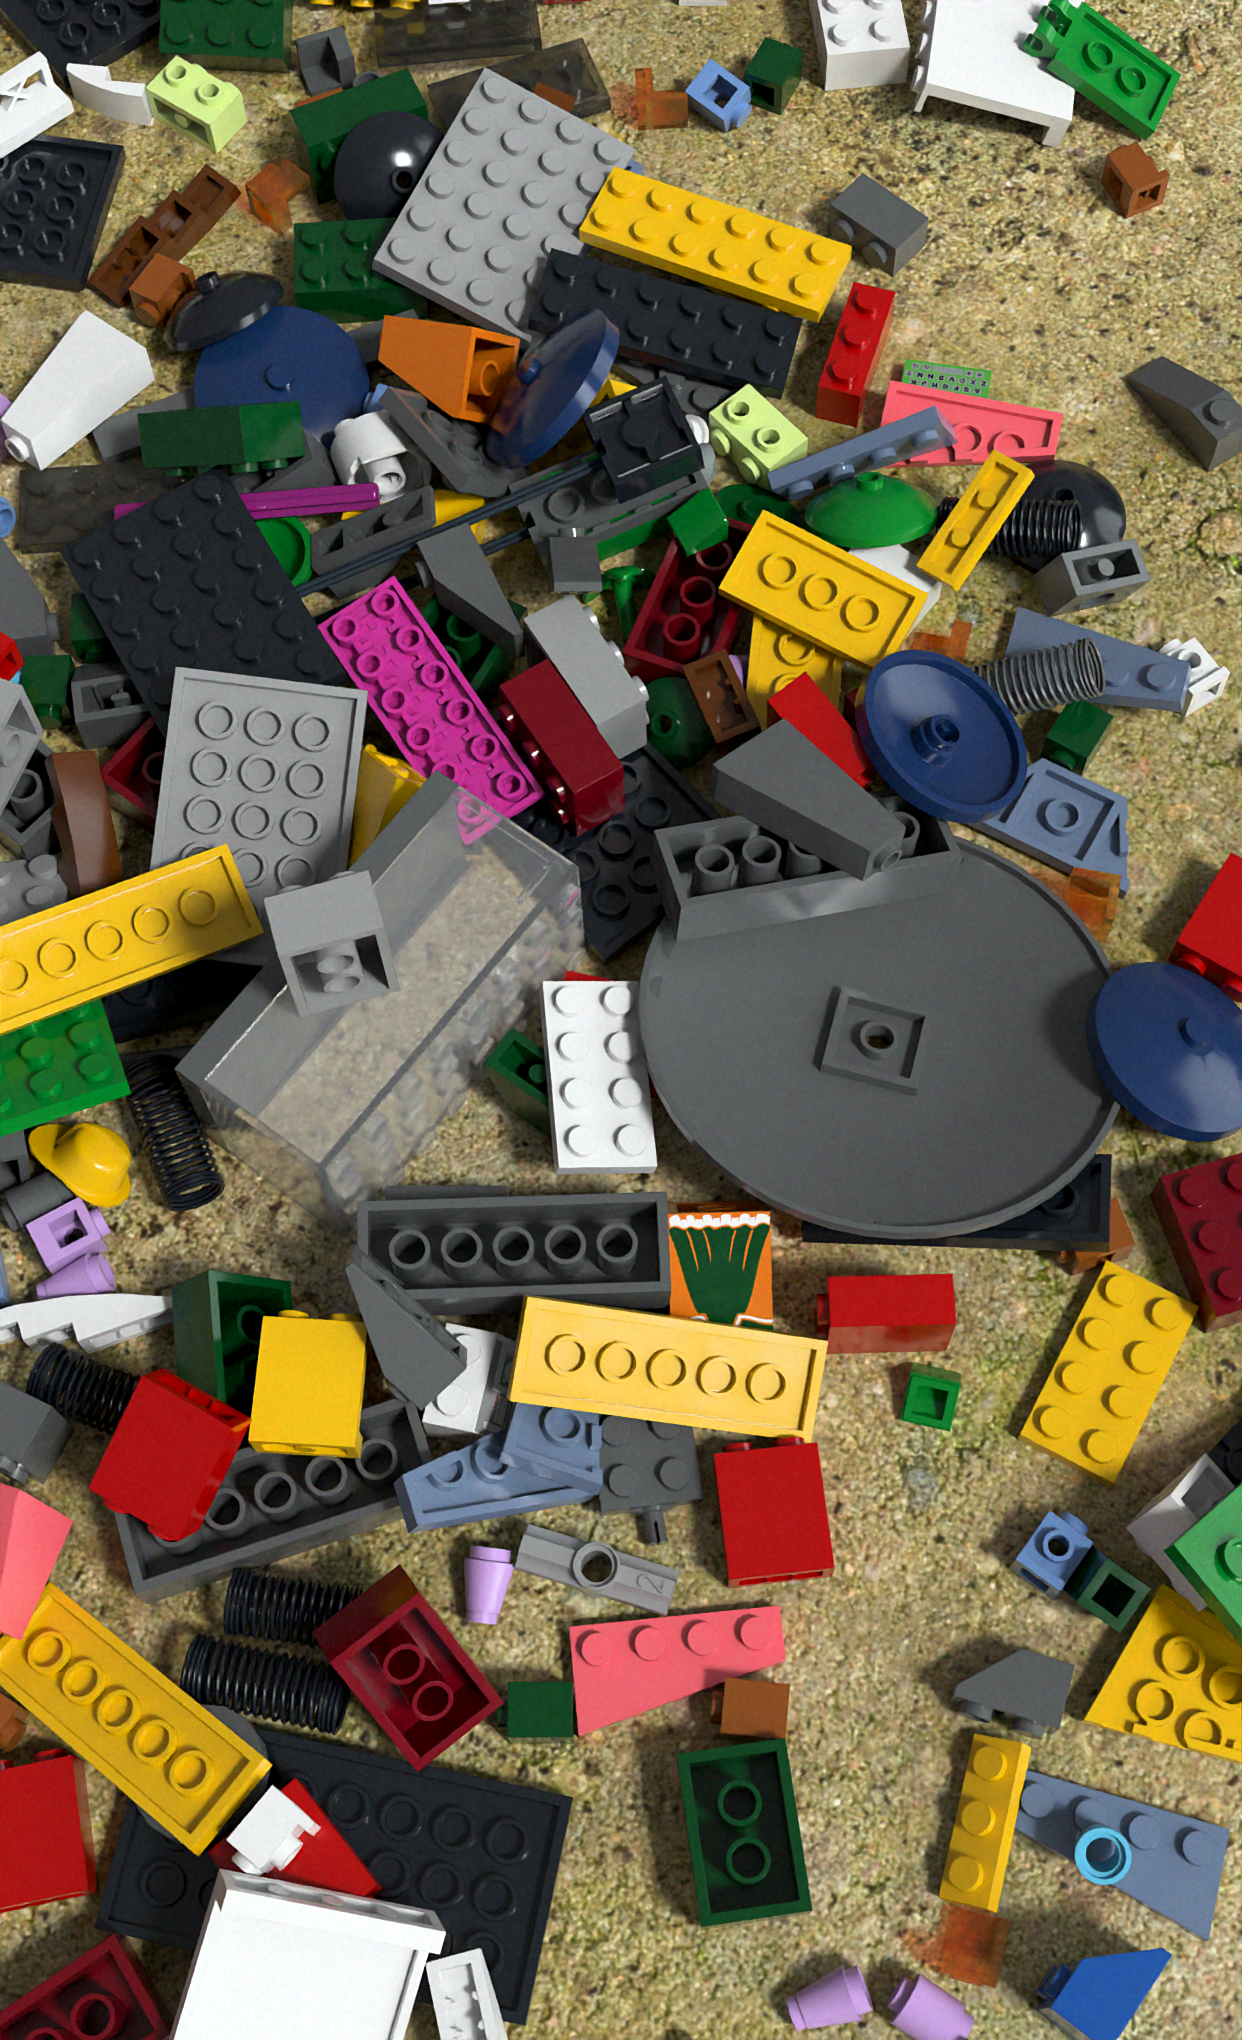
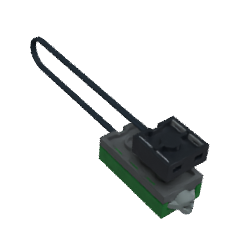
[294,375,718,626]

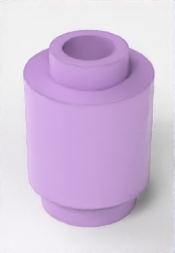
[887,1973,974,2040]

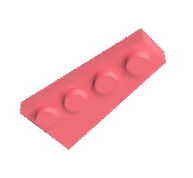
[569,1606,786,1738]

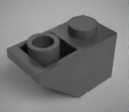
[948,1649,1075,1740]

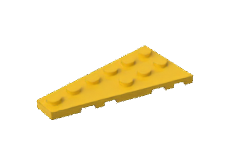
[1081,1583,1242,1765]

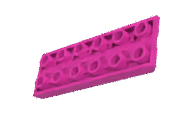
[318,576,546,848]

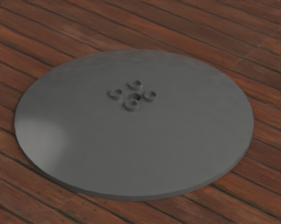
[638,835,1121,1239]

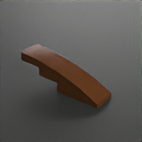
[88,164,242,307]
[682,649,762,759]
[44,750,123,901]

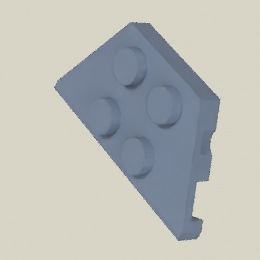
[966,758,1129,900]

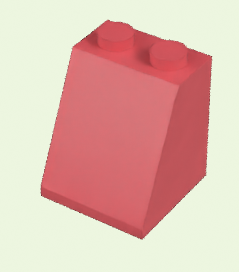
[0,1483,74,1641]

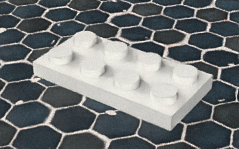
[539,981,657,1175]

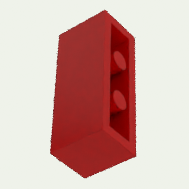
[815,282,896,428]

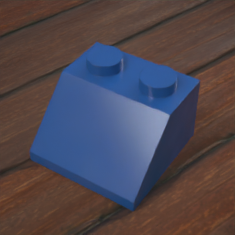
[1035,1948,1172,2040]

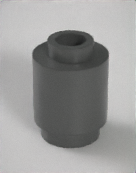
[0,1171,76,1236]

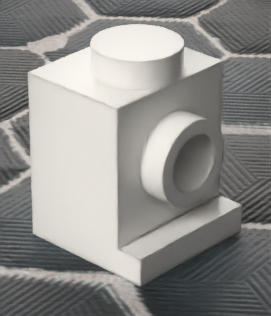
[1159,637,1230,718]
[226,1785,321,1877]

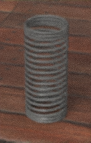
[967,637,1106,717]

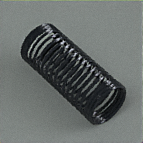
[936,496,1083,559]
[124,1054,226,1212]
[25,1342,141,1436]
[223,1568,367,1650]
[179,1633,351,1735]

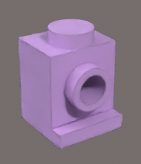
[26,1197,112,1275]

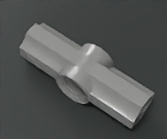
[515,1524,679,1617]

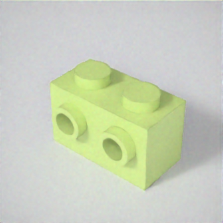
[145,55,247,154]
[709,383,808,491]

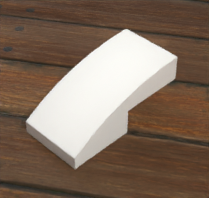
[66,63,152,126]

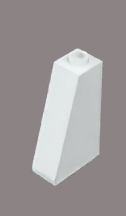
[0,310,155,471]

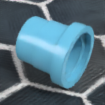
[1074,1824,1131,1885]

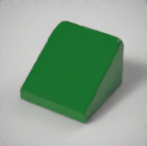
[667,488,729,557]
[900,1362,961,1432]

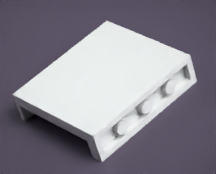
[911,0,1085,148]
[169,1869,446,2040]

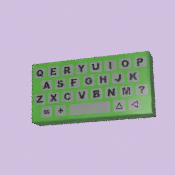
[902,359,992,399]

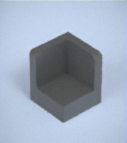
[295,26,357,97]

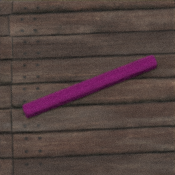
[114,482,381,520]

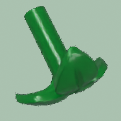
[583,565,656,642]

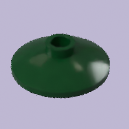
[716,484,801,528]
[645,676,713,770]

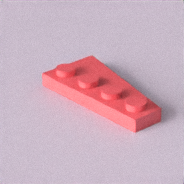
[879,380,1064,469]

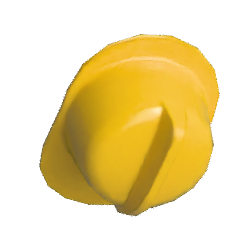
[28,1122,131,1208]

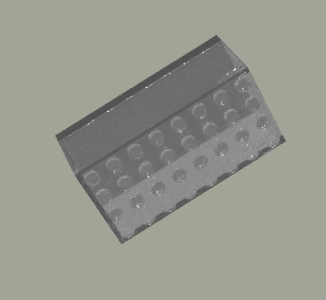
[174,770,586,1239]

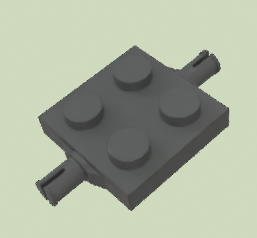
[597,1414,704,1546]

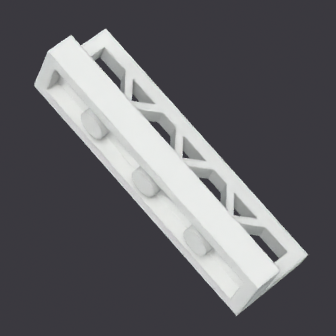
[0,51,74,159]

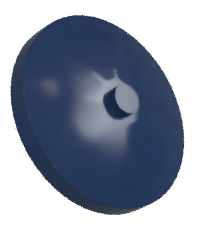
[194,306,370,451]
[485,308,620,470]
[855,650,1027,823]
[1085,962,1242,1142]

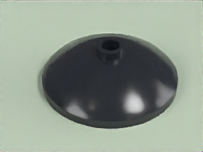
[333,111,445,220]
[163,270,284,351]
[999,460,1126,574]

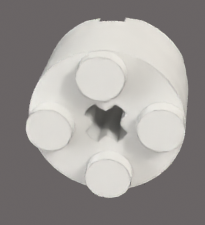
[330,409,432,503]

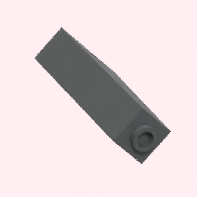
[708,718,906,881]

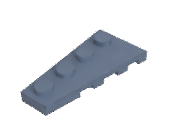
[767,406,959,500]
[1000,606,1191,712]
[498,1402,603,1495]
[393,1428,596,1533]
[1014,1770,1230,1942]

